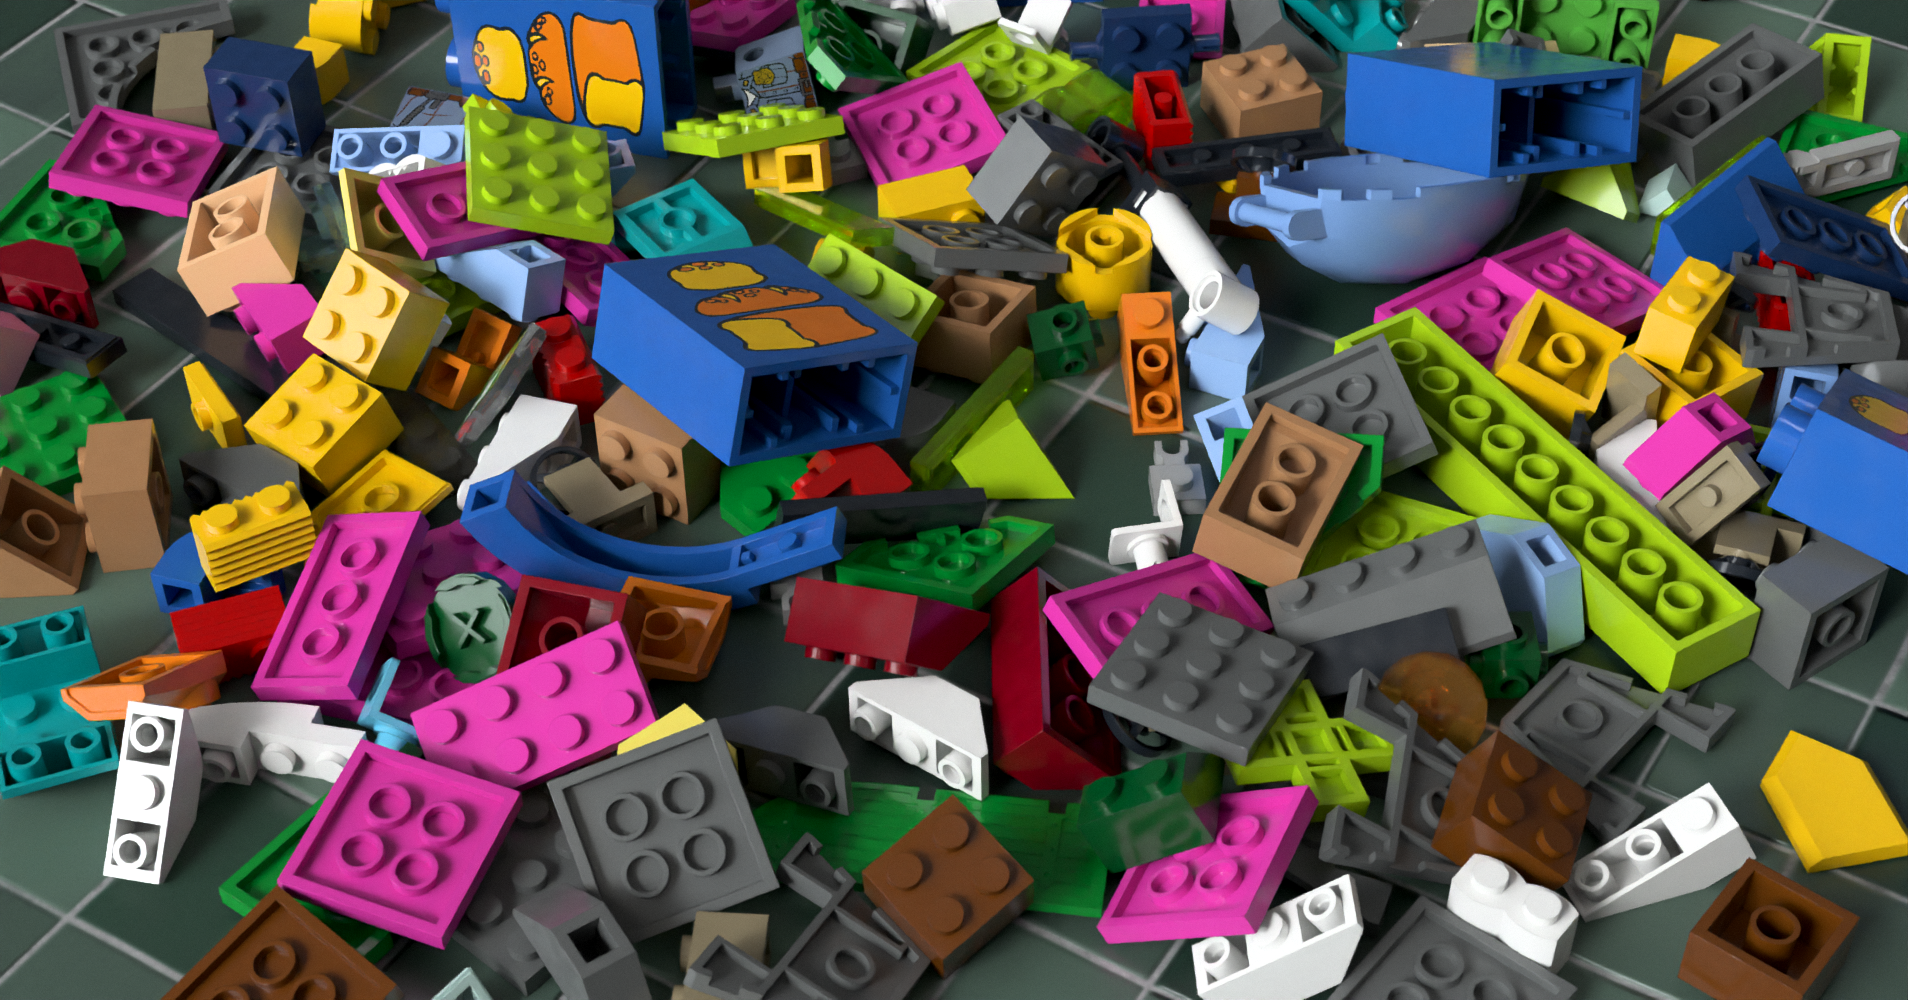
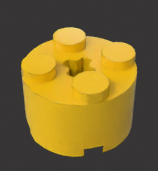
[309,0,391,55]
[1055,208,1153,319]

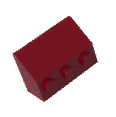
[496,574,647,768]
[784,577,990,678]

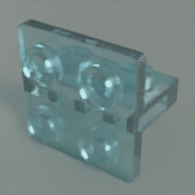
[298,181,351,274]

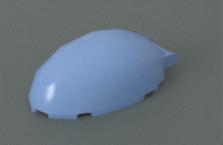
[1229,153,1530,285]

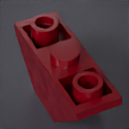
[0,239,99,329]

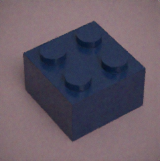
[203,37,326,157]

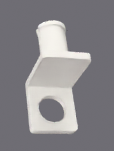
[998,0,1073,55]
[1108,479,1183,570]

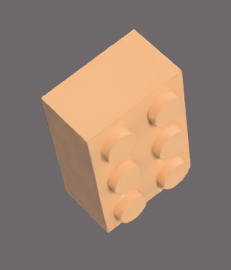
[177,166,305,317]

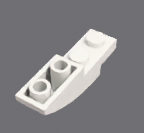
[189,702,367,785]

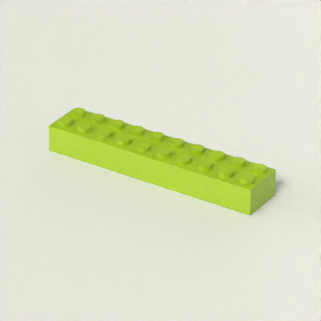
[1334,307,1761,694]

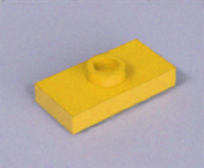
[183,361,247,448]

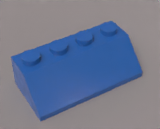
[1650,137,1805,286]

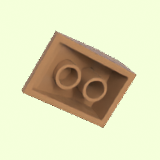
[1192,402,1363,587]

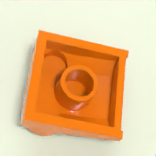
[621,576,732,683]
[60,650,227,721]

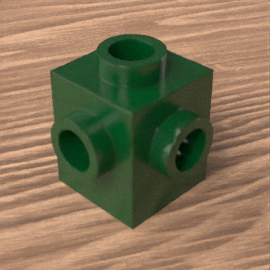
[1026,300,1105,381]
[1464,611,1548,699]

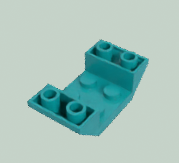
[1284,0,1408,52]
[611,178,753,259]
[0,605,121,800]

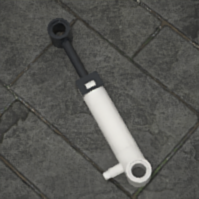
[1084,115,1259,344]

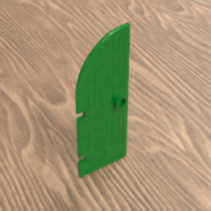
[752,781,1108,918]

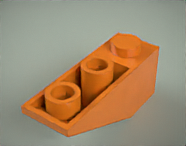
[1117,292,1184,436]

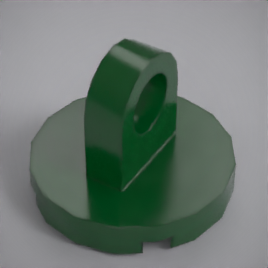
[424,572,517,683]

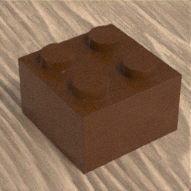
[1431,730,1593,891]
[862,794,1035,980]
[1677,857,1861,1000]

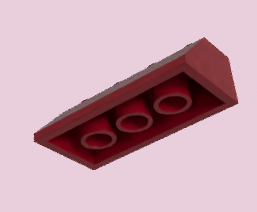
[991,566,1122,790]

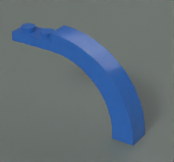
[460,469,847,610]

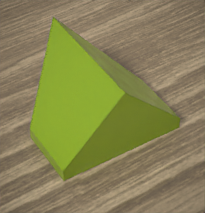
[1808,33,1872,122]
[1540,162,1640,223]
[951,399,1075,499]

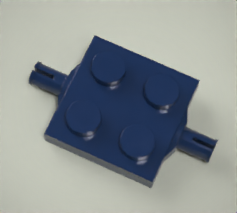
[1069,3,1220,92]

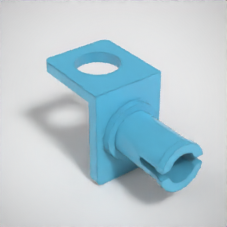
[356,657,422,751]

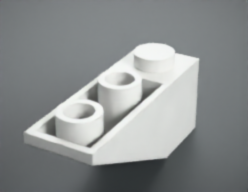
[457,394,582,511]
[1563,783,1756,922]

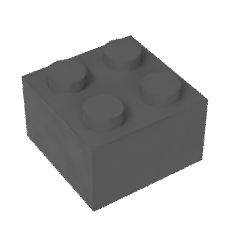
[966,115,1108,239]
[1747,536,1889,690]

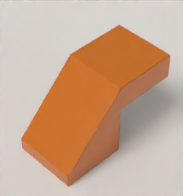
[415,307,522,411]

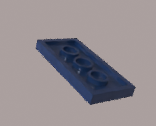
[1735,175,1908,302]

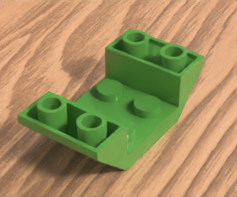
[1472,0,1660,69]

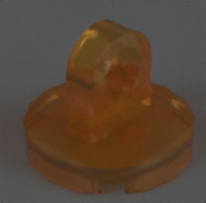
[1376,651,1488,754]

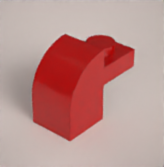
[791,442,913,500]

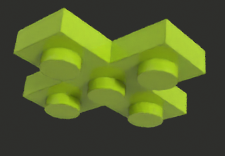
[1225,679,1394,822]

